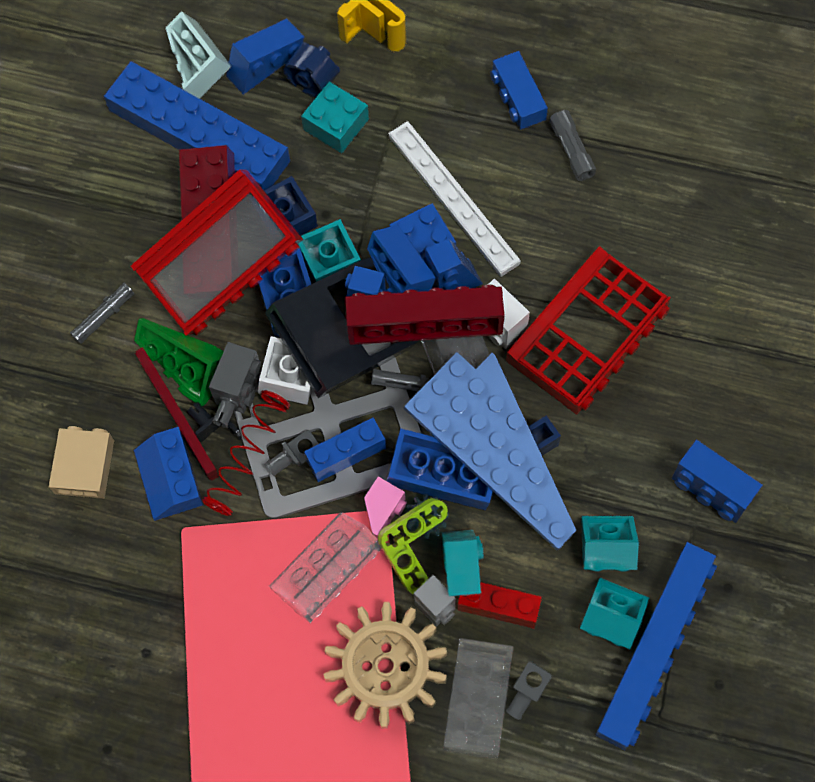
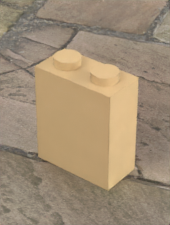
[49,426,114,499]

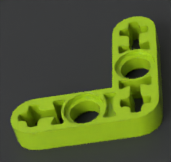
[378,498,448,595]

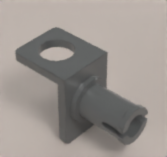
[265,430,319,476]
[506,661,552,720]

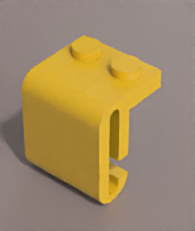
[337,0,406,52]

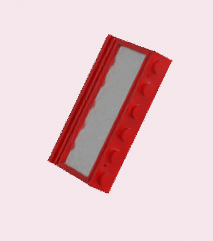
[131,169,303,336]

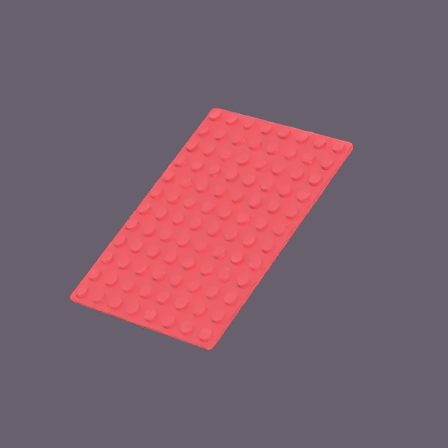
[181,511,410,782]

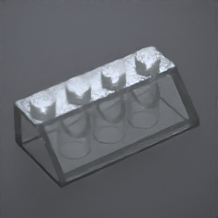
[269,512,381,623]

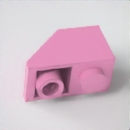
[364,477,407,542]

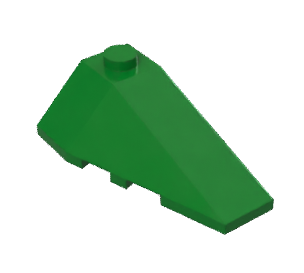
[134,318,224,406]

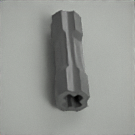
[550,110,597,181]

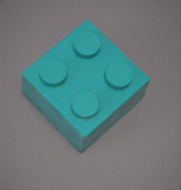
[301,82,369,153]
[298,219,361,283]

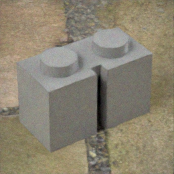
[414,575,456,627]

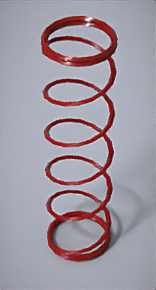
[202,390,290,516]

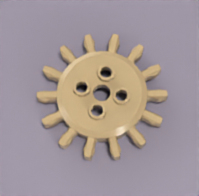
[324,602,447,729]

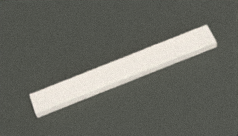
[388,121,521,277]

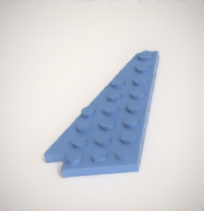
[404,352,576,550]

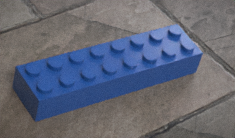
[104,61,290,190]

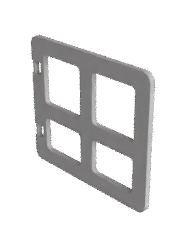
[234,342,421,519]

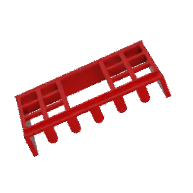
[506,246,671,415]

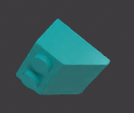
[581,516,639,571]
[580,578,649,649]

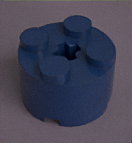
[284,42,340,98]

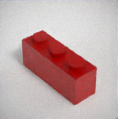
[457,582,542,629]

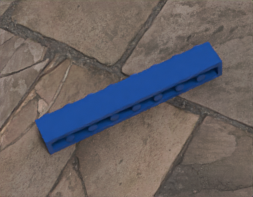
[595,542,717,750]

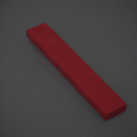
[135,347,219,481]

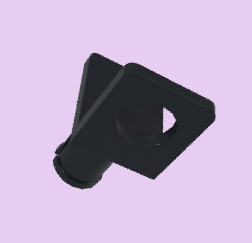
[187,402,242,443]

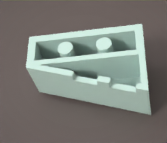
[166,11,231,99]

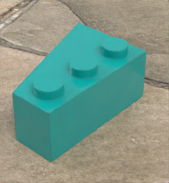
[442,530,483,596]

